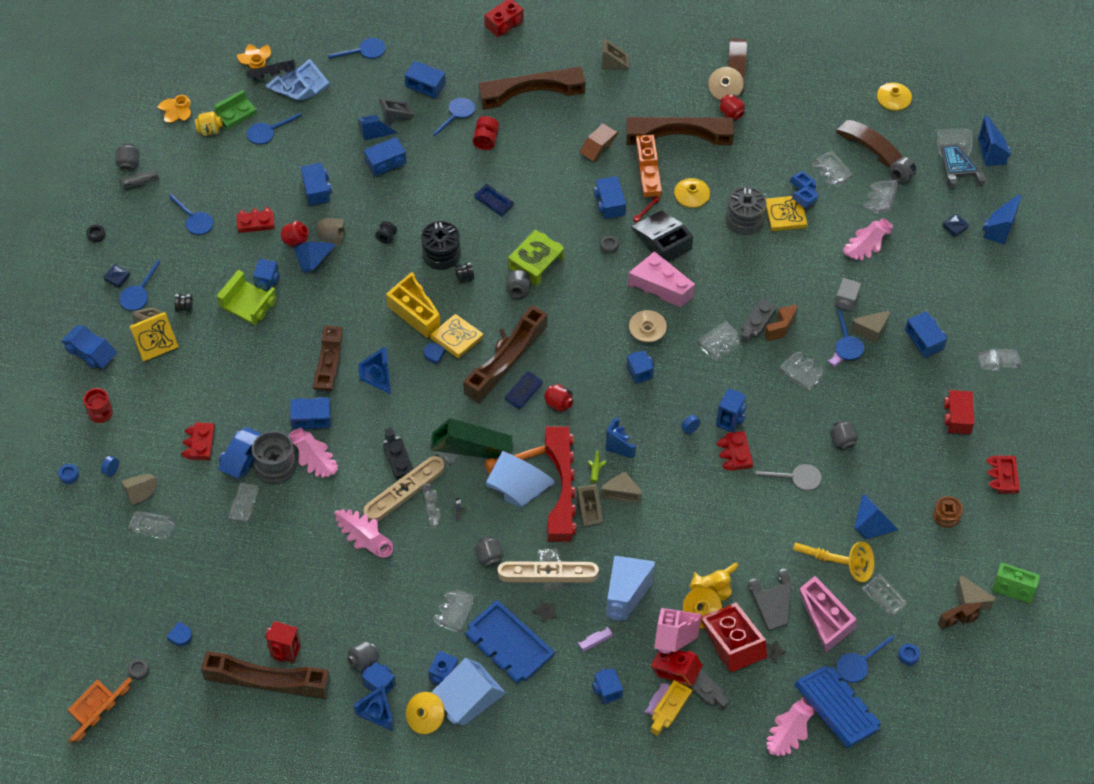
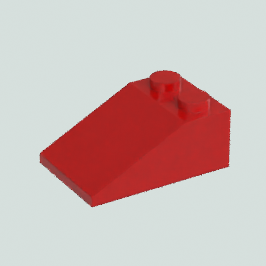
[701,603,767,672]

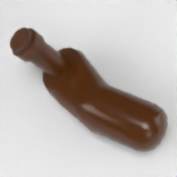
[495,328,508,352]

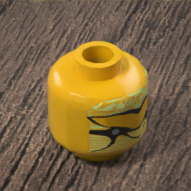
[195,111,223,136]

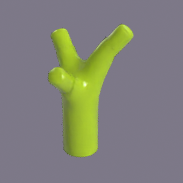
[588,451,606,483]

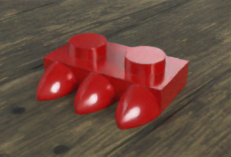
[236,207,275,233]
[181,422,215,460]
[716,431,753,471]
[986,456,1020,494]

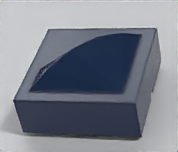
[942,213,969,237]
[103,264,130,288]

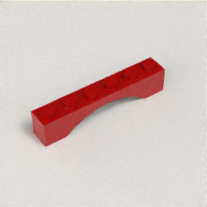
[544,426,576,542]

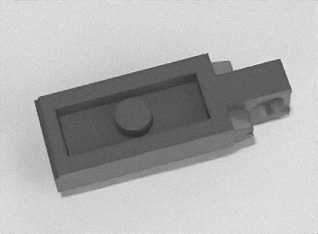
[740,298,778,344]
[684,670,729,711]

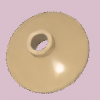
[708,67,743,100]
[629,310,667,343]

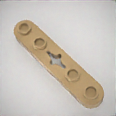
[364,456,445,522]
[498,562,599,583]

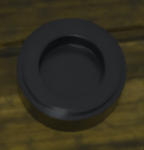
[86,224,106,243]

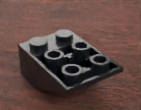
[631,210,694,262]

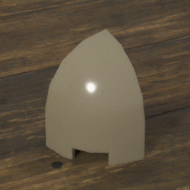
[317,218,345,245]
[121,474,157,505]

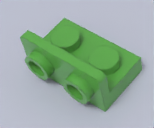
[214,90,257,130]
[992,562,1040,604]

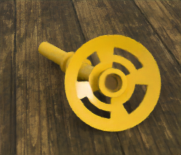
[793,542,874,582]

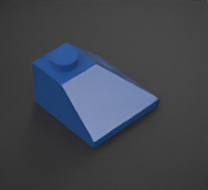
[978,116,1011,166]
[982,195,1022,245]

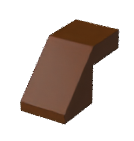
[579,123,618,162]
[764,304,798,341]

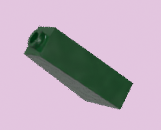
[431,418,513,459]

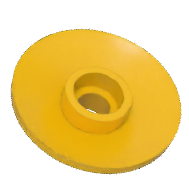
[877,83,912,111]
[674,178,710,208]
[682,587,722,628]
[406,692,445,734]

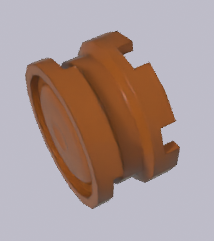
[933,496,963,528]

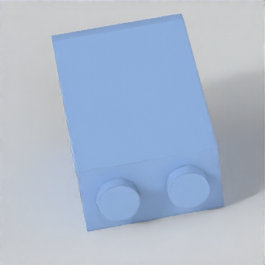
[606,556,655,621]
[431,658,506,725]

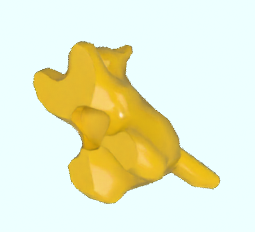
[689,563,738,601]

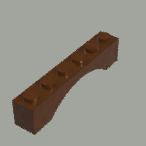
[478,66,586,110]
[626,117,734,145]
[463,305,547,403]
[201,651,330,699]

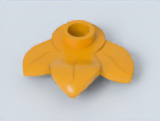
[237,44,271,69]
[157,95,191,123]

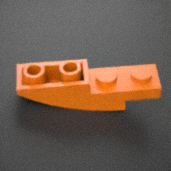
[636,135,662,197]

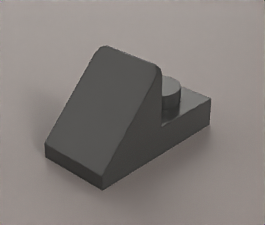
[379,97,414,126]

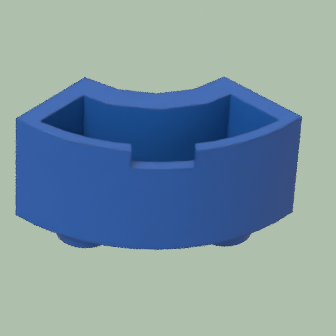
[61,325,117,368]
[218,427,261,479]

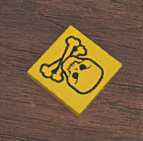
[766,196,807,231]
[129,312,179,362]
[430,314,484,359]

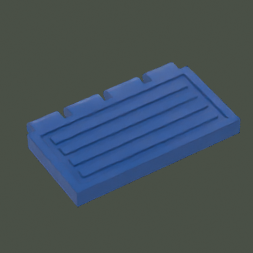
[465,600,555,683]
[795,666,881,748]

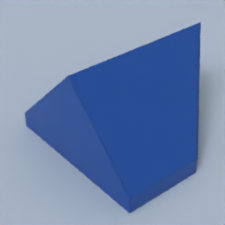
[358,115,398,140]
[293,242,335,273]
[359,347,391,394]
[605,417,636,458]
[854,495,899,539]
[354,685,394,731]

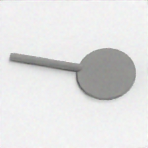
[755,464,821,491]

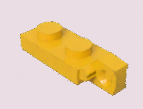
[650,681,692,736]

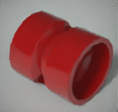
[472,116,499,150]
[83,388,113,423]

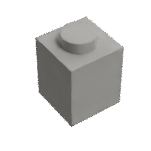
[835,278,861,311]

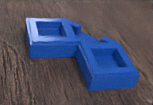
[789,171,818,208]

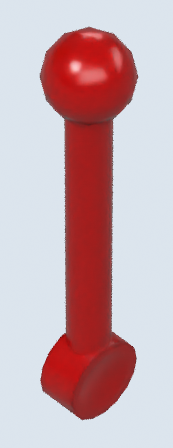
[633,196,660,223]

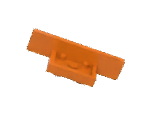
[67,678,132,743]

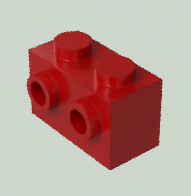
[484,0,524,38]
[944,390,974,434]
[265,621,301,663]
[650,650,703,686]

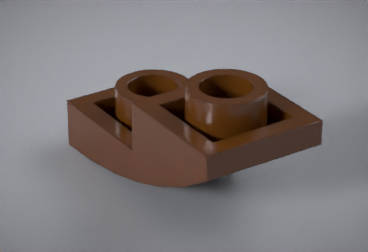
[937,603,982,630]

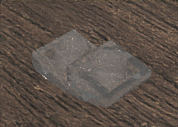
[977,349,1022,371]
[229,483,260,523]
[538,548,564,591]

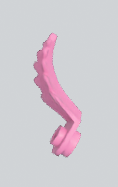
[843,219,893,260]
[289,428,338,478]
[334,509,393,558]
[766,697,815,756]

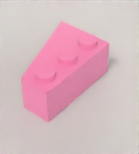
[628,251,695,307]
[800,576,857,653]
[654,608,702,653]

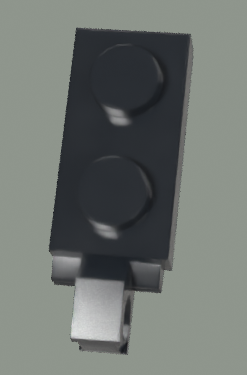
[246,59,297,80]
[383,427,414,480]

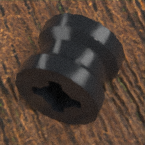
[375,221,397,244]
[455,262,474,283]
[175,293,193,312]

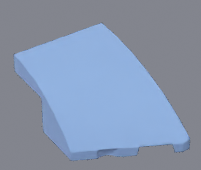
[266,59,331,101]
[486,451,555,508]

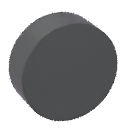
[600,235,619,254]
[127,658,149,680]

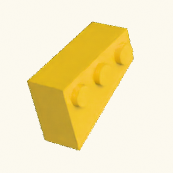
[386,272,440,338]

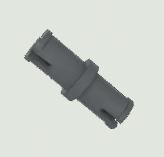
[121,169,160,190]

